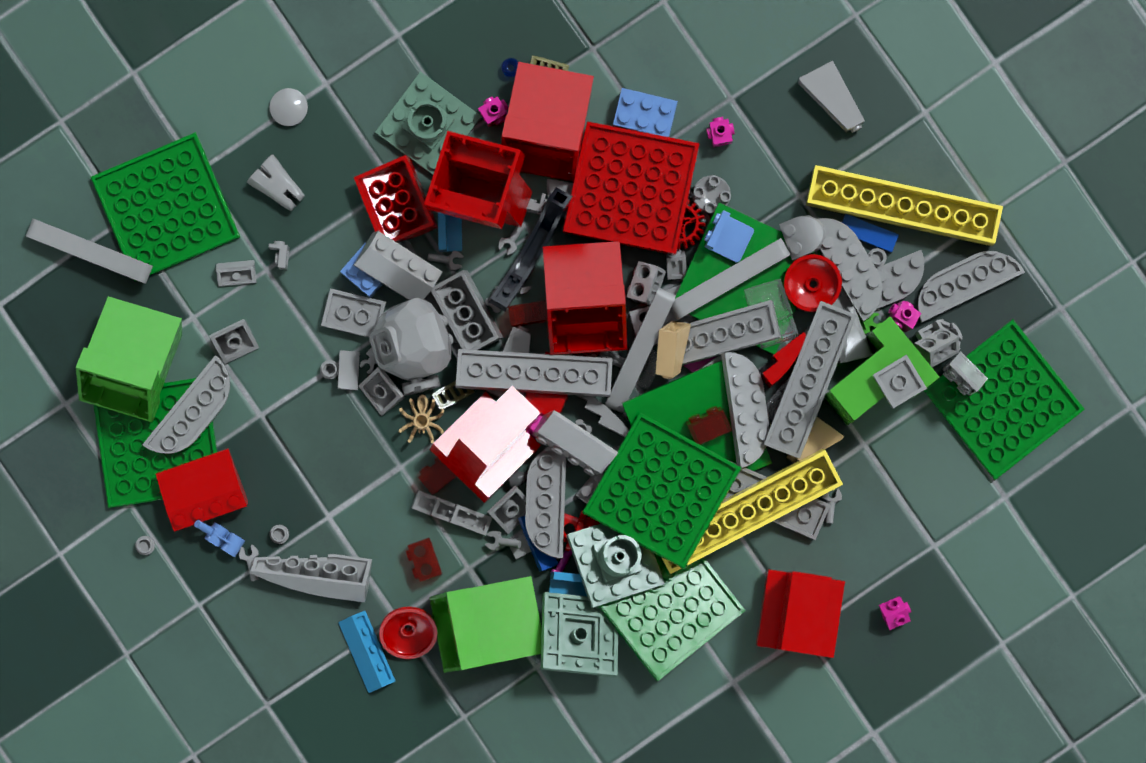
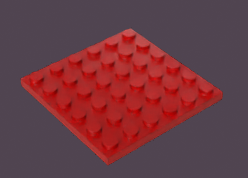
[563,121,700,255]

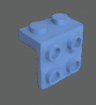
[704,210,754,263]

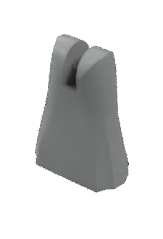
[247,155,305,211]
[838,306,874,364]

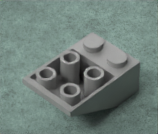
[942,351,988,396]

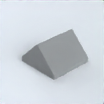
[209,319,259,364]
[358,367,405,416]
[487,485,526,534]

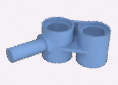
[194,520,245,557]

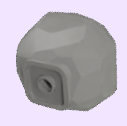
[370,298,453,381]

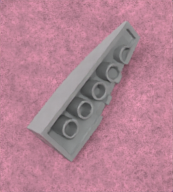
[251,554,372,602]

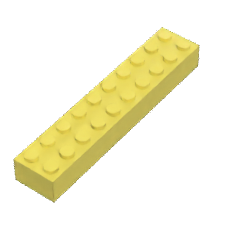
[806,165,1003,246]
[661,449,843,574]

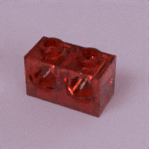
[508,300,548,328]
[406,538,443,582]

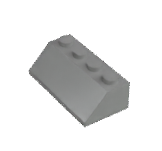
[354,231,442,300]
[431,270,503,350]
[532,410,618,476]

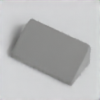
[216,260,257,287]
[338,350,360,390]

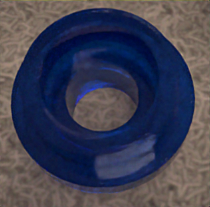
[501,58,518,77]

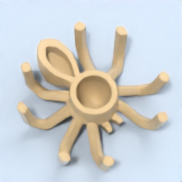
[399,395,444,443]

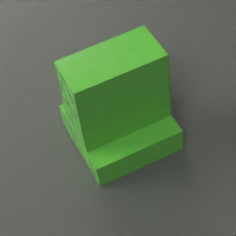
[76,296,182,422]
[824,317,939,425]
[429,576,542,673]

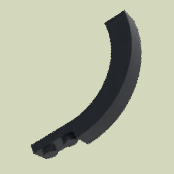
[488,187,573,312]

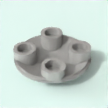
[270,88,308,126]
[693,175,731,214]

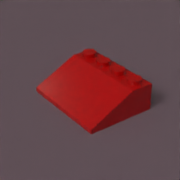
[354,155,438,243]
[156,448,248,531]

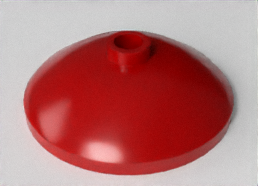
[784,254,842,312]
[379,607,437,659]

